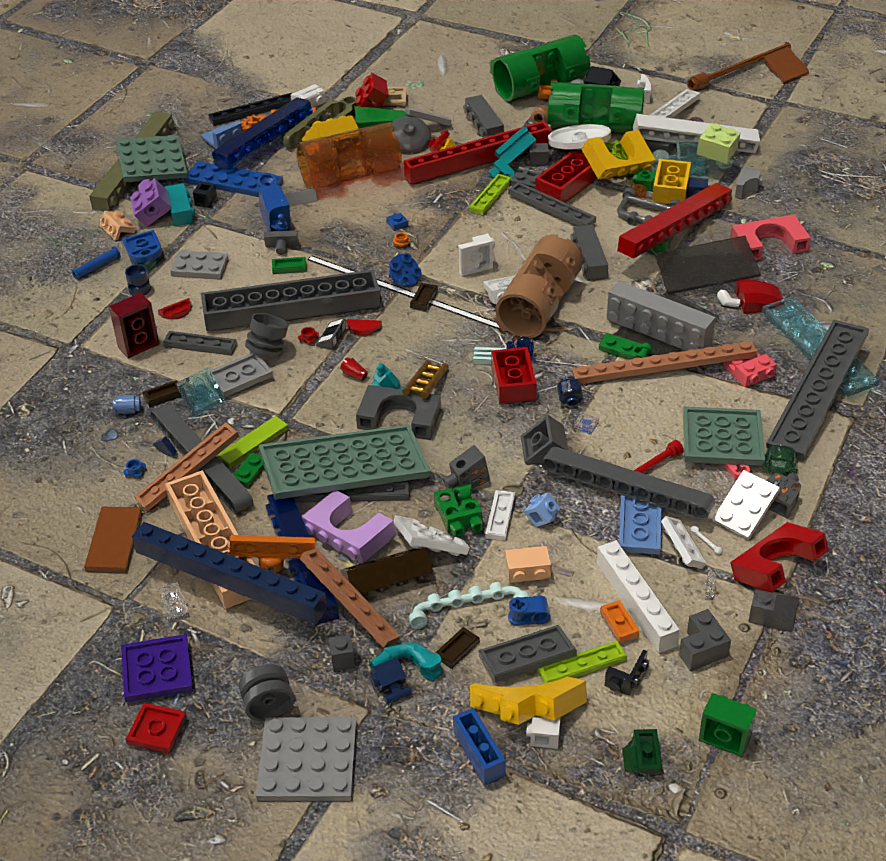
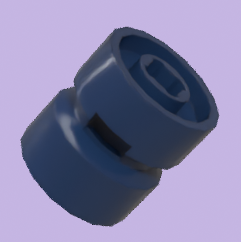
[125,264,151,296]

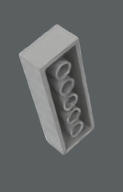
[606,281,715,351]

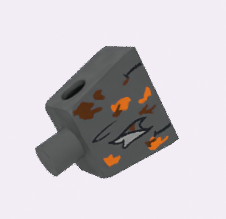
[443,445,490,489]
[766,473,801,519]

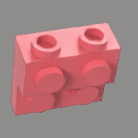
[723,352,777,387]

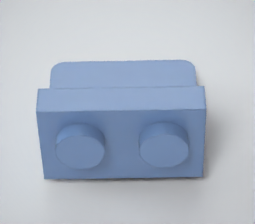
[202,121,243,150]

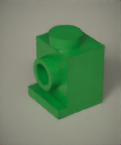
[633,169,657,192]

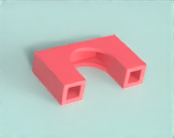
[730,215,811,263]

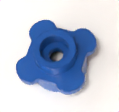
[123,459,146,477]

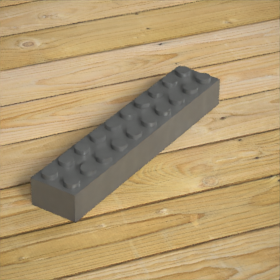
[201,269,381,331]

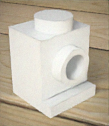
[526,717,560,749]

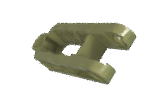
[283,96,357,156]

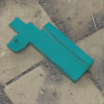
[488,126,536,179]

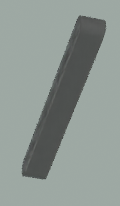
[150,404,254,514]
[541,447,716,520]

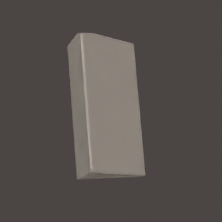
[284,188,317,206]

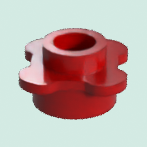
[298,327,319,344]

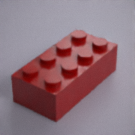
[535,150,597,202]

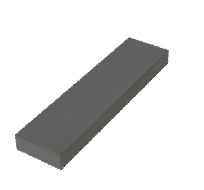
[163,331,237,356]

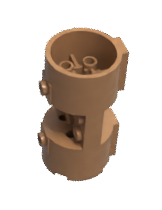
[493,234,583,338]

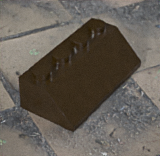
[340,548,433,597]

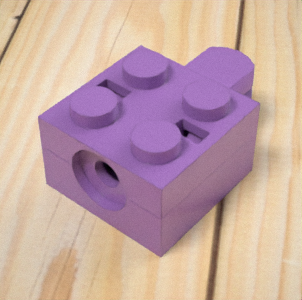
[130,178,172,227]

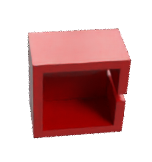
[355,72,389,109]

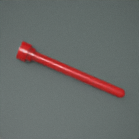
[608,440,684,493]

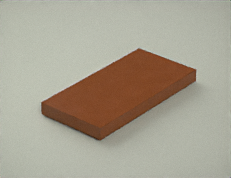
[84,506,142,572]

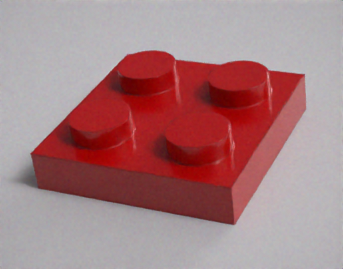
[126,703,187,754]

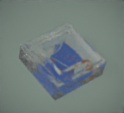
[574,413,599,435]
[705,570,716,600]

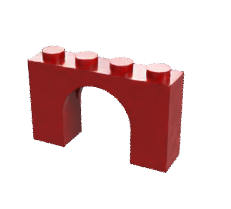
[730,522,829,593]

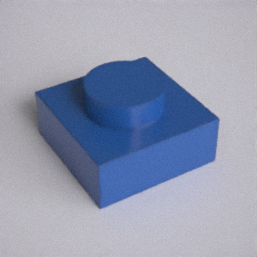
[386,212,408,231]

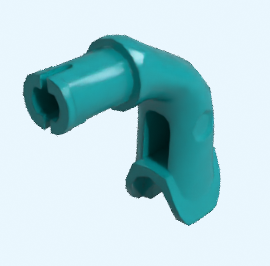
[369,642,443,681]

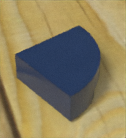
[153,436,177,456]

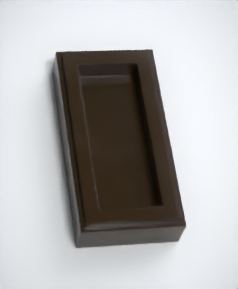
[410,283,438,311]
[142,380,184,408]
[435,627,480,669]

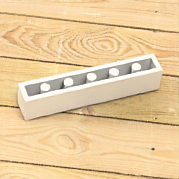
[597,540,679,654]

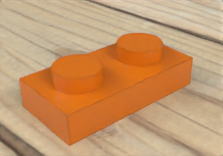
[600,600,640,643]

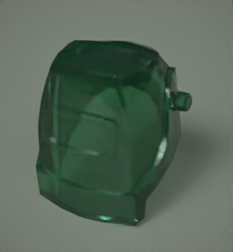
[762,445,798,477]

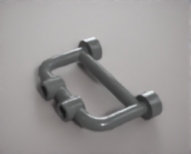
[617,187,681,225]

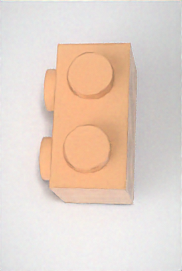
[505,546,551,583]

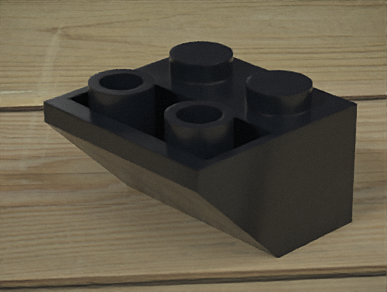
[583,66,621,86]

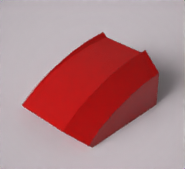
[735,279,784,314]

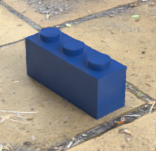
[453,708,506,785]

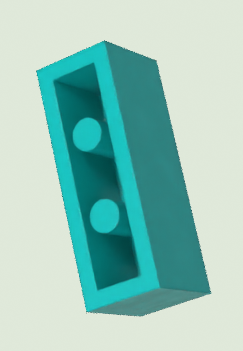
[165,183,195,227]

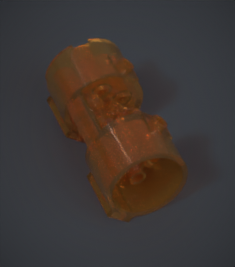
[296,122,402,189]

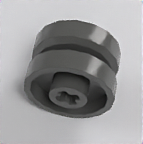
[238,664,295,722]

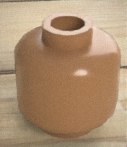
[531,105,549,124]

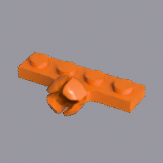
[229,535,315,573]

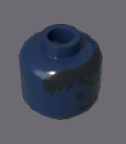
[557,377,583,406]

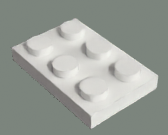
[713,470,780,540]

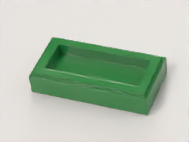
[272,257,306,274]

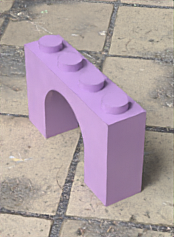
[302,491,396,564]

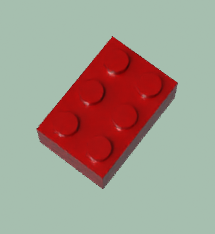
[491,347,537,404]

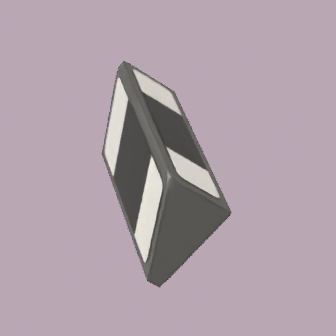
[316,318,346,350]

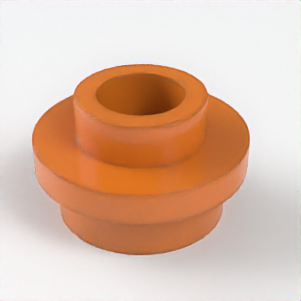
[393,232,410,247]

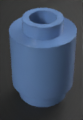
[113,395,141,414]

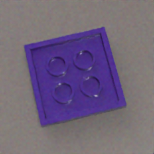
[121,634,193,702]

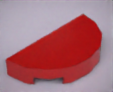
[428,130,450,152]
[158,298,192,319]
[347,319,382,336]

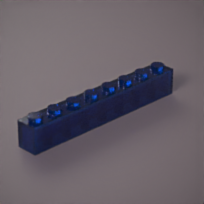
[212,97,313,170]
[265,494,339,626]

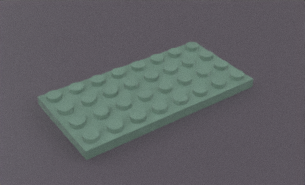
[259,424,431,500]

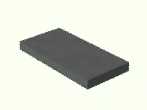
[478,625,577,683]

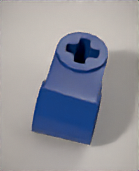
[508,595,551,626]

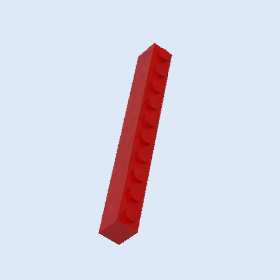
[403,121,551,184]
[617,183,732,259]

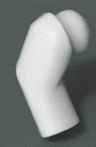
[717,290,740,308]

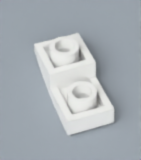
[637,74,651,104]

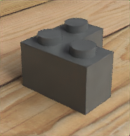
[679,609,731,671]

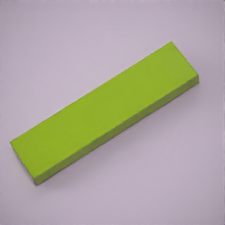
[469,174,511,216]
[217,416,288,468]
[537,640,627,684]

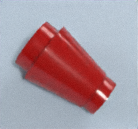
[340,357,368,381]

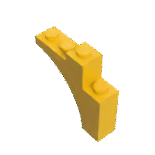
[469,676,587,725]

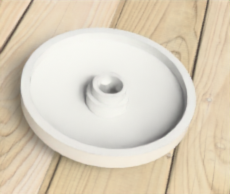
[548,124,611,150]

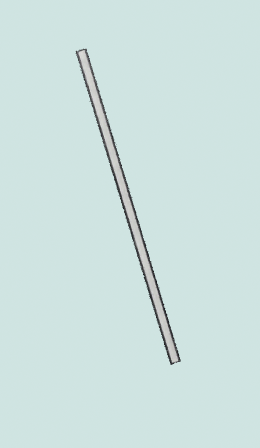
[307,255,509,333]

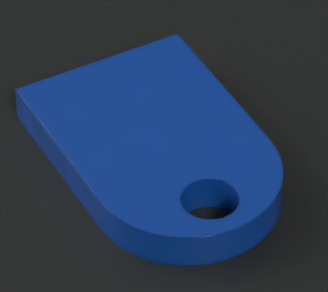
[122,230,162,263]

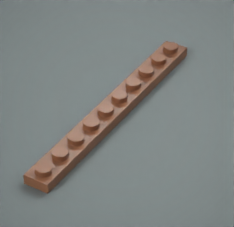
[572,341,757,384]

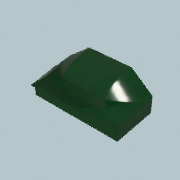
[622,729,662,774]

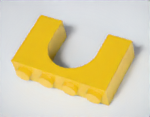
[581,130,656,179]

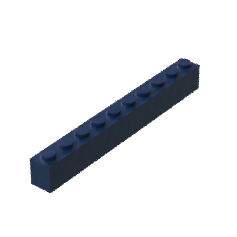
[132,522,327,625]

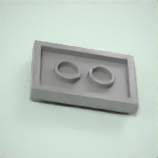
[170,250,228,280]
[207,352,273,398]

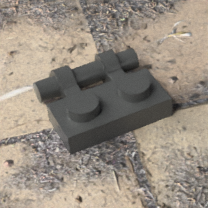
[510,166,544,189]

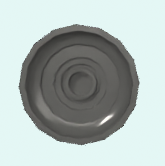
[386,116,431,155]

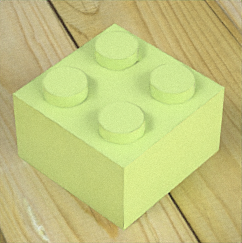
[696,123,741,164]

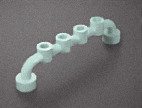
[409,582,530,629]

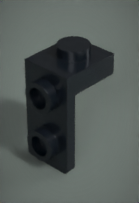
[604,649,650,696]

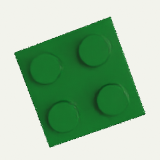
[698,693,757,758]

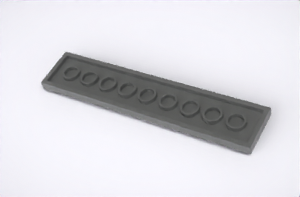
[766,319,869,459]

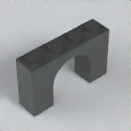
[356,385,441,440]

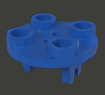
[388,253,422,287]

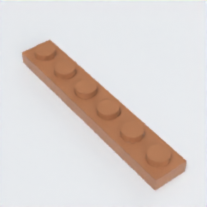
[134,422,240,512]
[300,548,400,648]

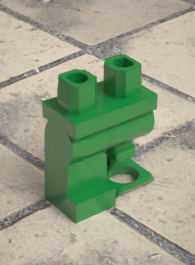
[434,484,482,537]

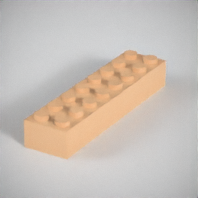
[165,470,255,609]

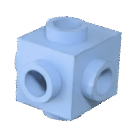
[524,493,560,527]

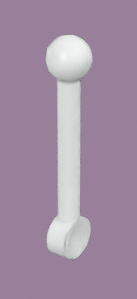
[690,526,722,555]

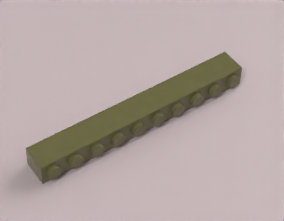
[89,111,175,211]

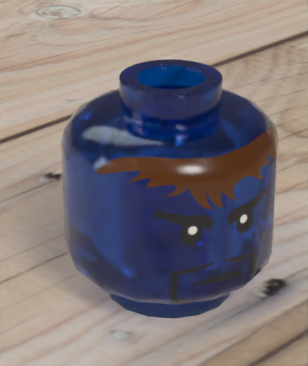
[506,336,534,356]

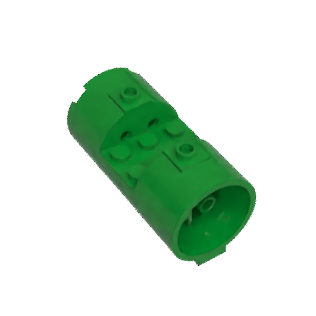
[490,34,591,101]
[548,82,645,134]

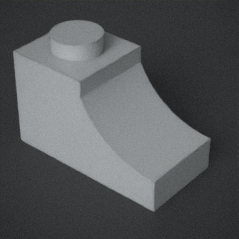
[735,167,763,199]

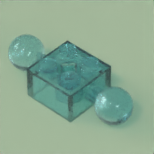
[652,142,734,177]

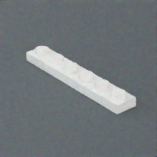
[650,89,700,118]

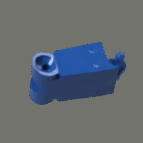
[258,173,291,232]

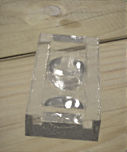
[157,582,190,624]

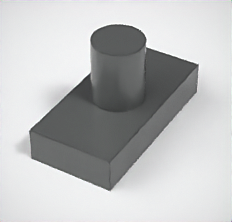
[264,231,299,255]

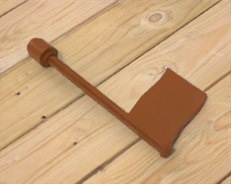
[687,42,809,91]

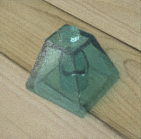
[176,367,225,417]

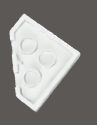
[394,515,470,556]

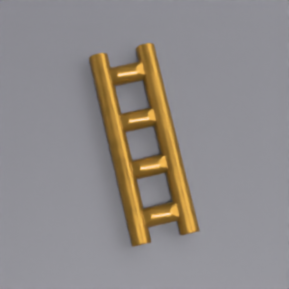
[402,360,449,399]

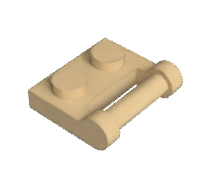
[376,87,407,107]

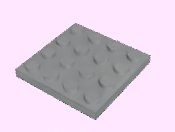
[256,717,357,801]

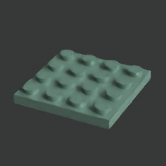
[115,135,187,182]
[683,406,765,466]

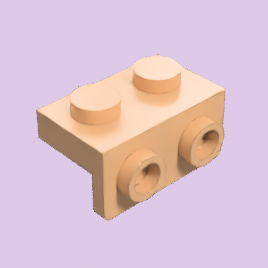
[100,210,136,240]

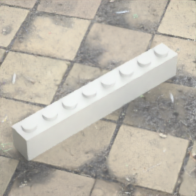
[633,114,760,154]

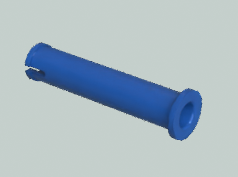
[72,246,121,280]

